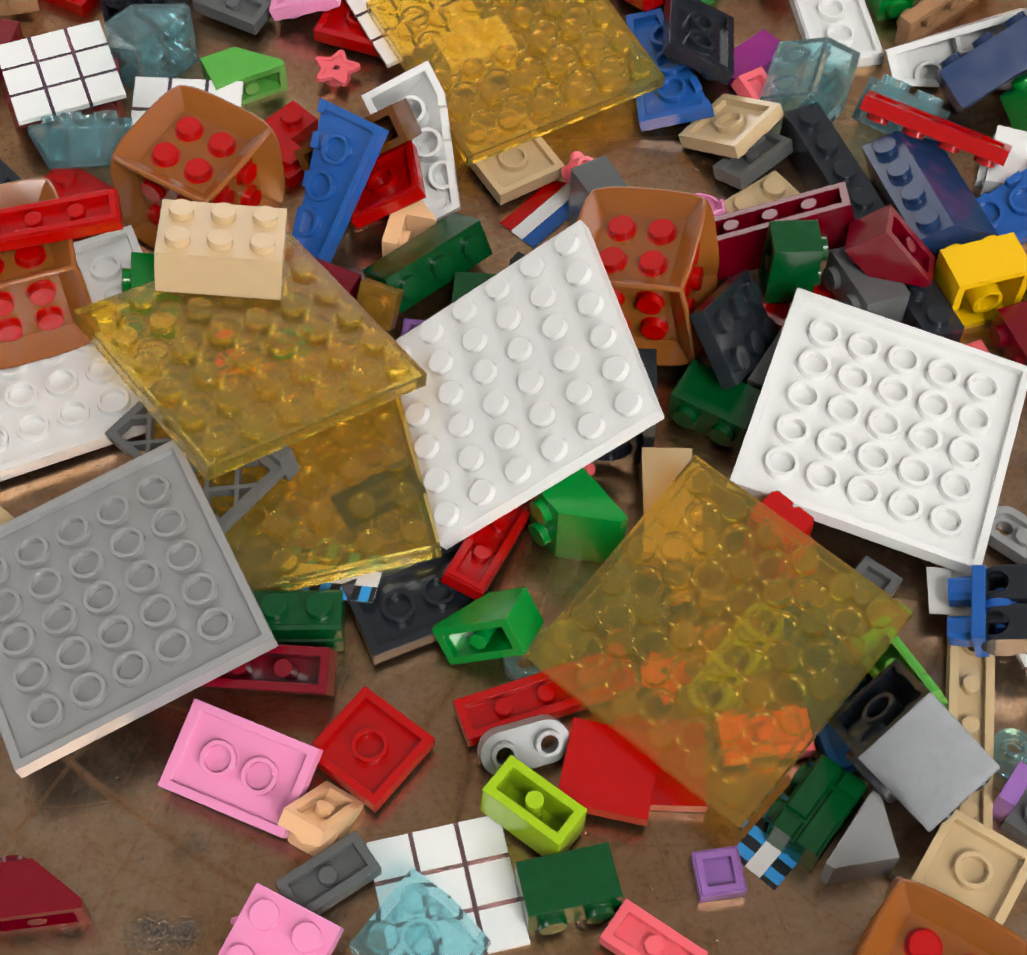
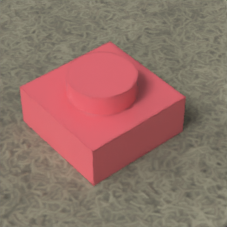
[731,66,782,102]

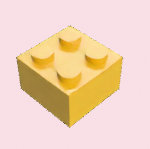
[933,232,1027,330]

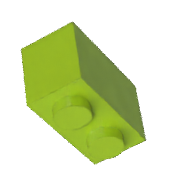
[481,755,588,856]

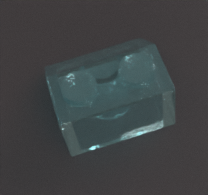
[349,868,491,955]

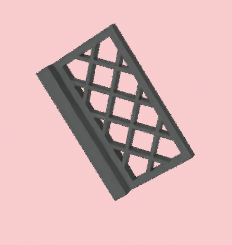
[105,357,300,534]

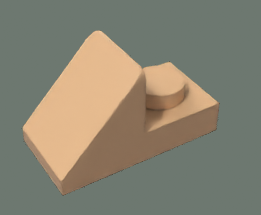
[381,200,437,257]
[278,781,364,857]

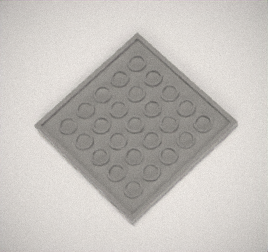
[0,438,279,778]

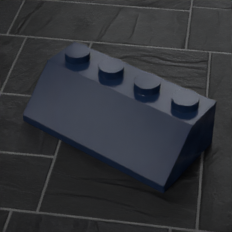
[861,131,999,266]

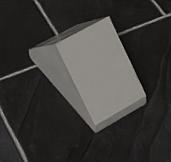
[818,789,900,885]

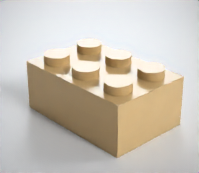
[154,199,287,300]

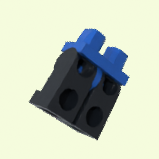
[947,564,1027,657]

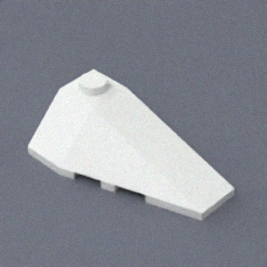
[885,8,1027,90]
[361,60,461,221]

